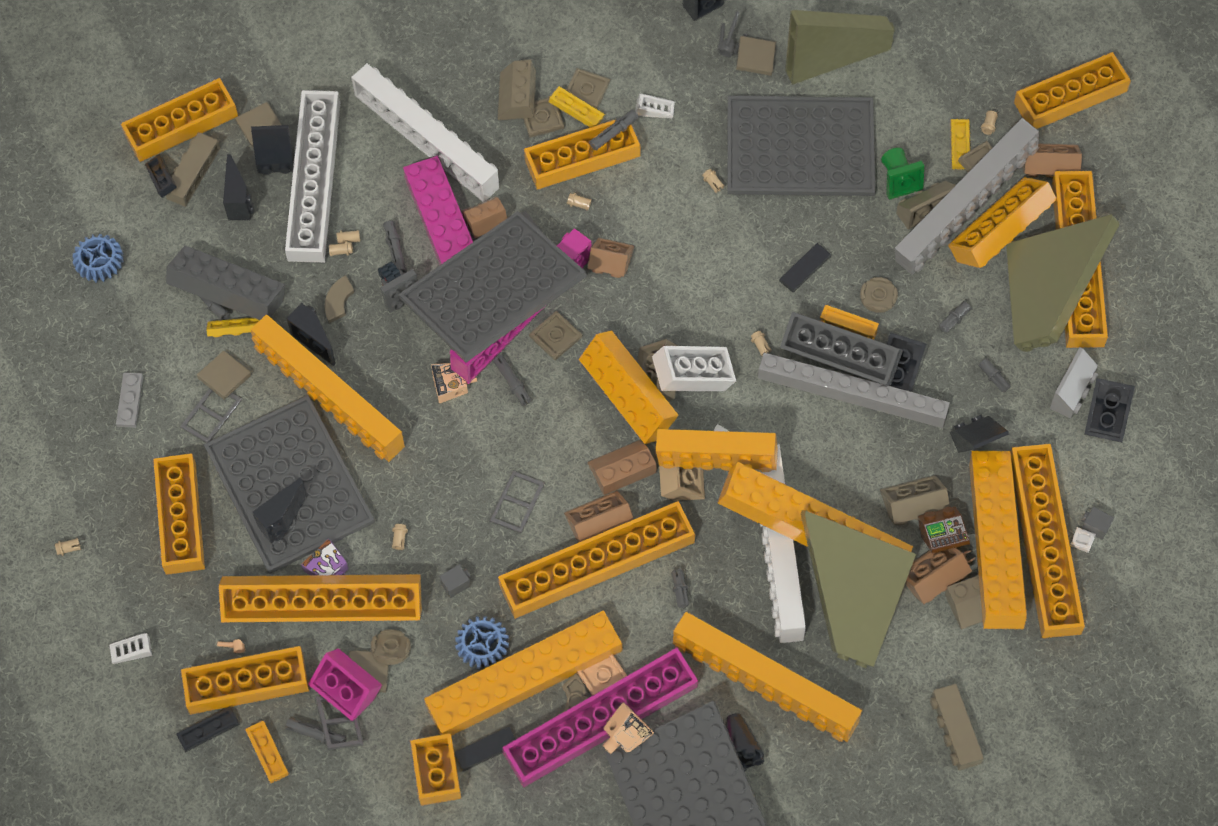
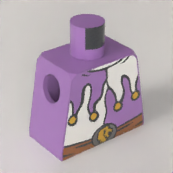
[301,539,348,575]

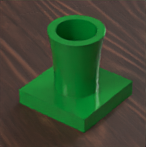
[881,148,924,200]

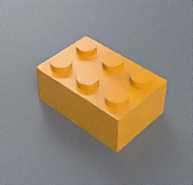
[410,733,461,806]

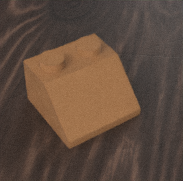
[461,197,507,238]
[587,238,634,278]

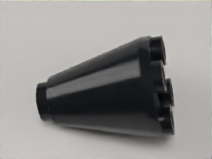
[725,713,764,771]

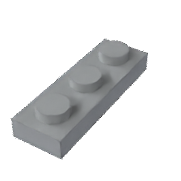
[116,373,143,428]

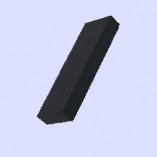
[145,154,177,198]
[779,243,831,293]
[176,706,240,752]
[454,727,516,772]

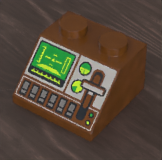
[918,507,970,553]

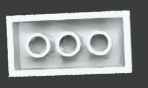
[652,346,736,391]

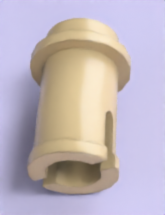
[981,111,998,135]
[703,169,725,193]
[567,193,592,211]
[337,230,360,244]
[329,241,353,256]
[751,331,772,356]
[392,524,408,550]
[55,538,81,556]

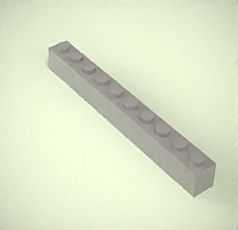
[758,353,950,428]

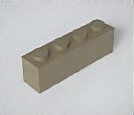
[166,132,220,207]
[930,684,984,771]

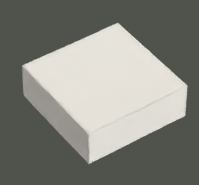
[1070,527,1096,553]

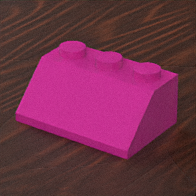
[308,648,382,721]

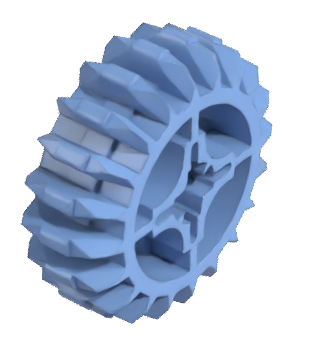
[73,234,124,282]
[455,616,509,670]

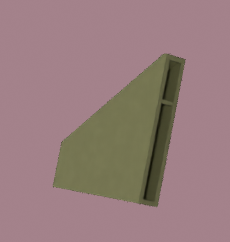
[785,10,895,85]
[1006,214,1119,352]
[801,510,916,668]

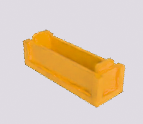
[820,305,879,340]

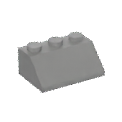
[1050,347,1098,419]

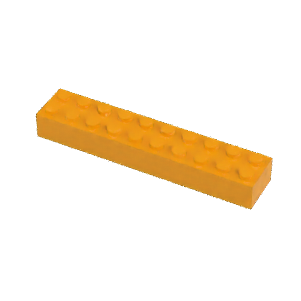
[1052,171,1108,348]
[250,314,405,462]
[1011,444,1085,638]
[969,451,1027,629]
[718,461,913,552]
[498,501,695,619]
[219,574,422,622]
[424,610,622,736]
[673,612,862,742]

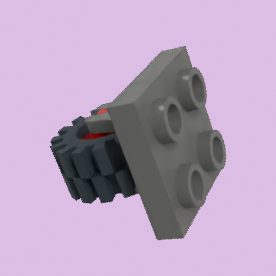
[378,261,418,313]

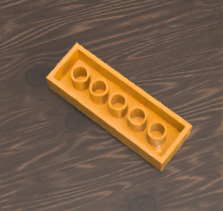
[1014,52,1131,129]
[121,78,238,162]
[524,120,640,190]
[948,177,1057,268]
[579,331,679,444]
[656,429,778,472]
[153,453,205,575]
[181,646,309,715]

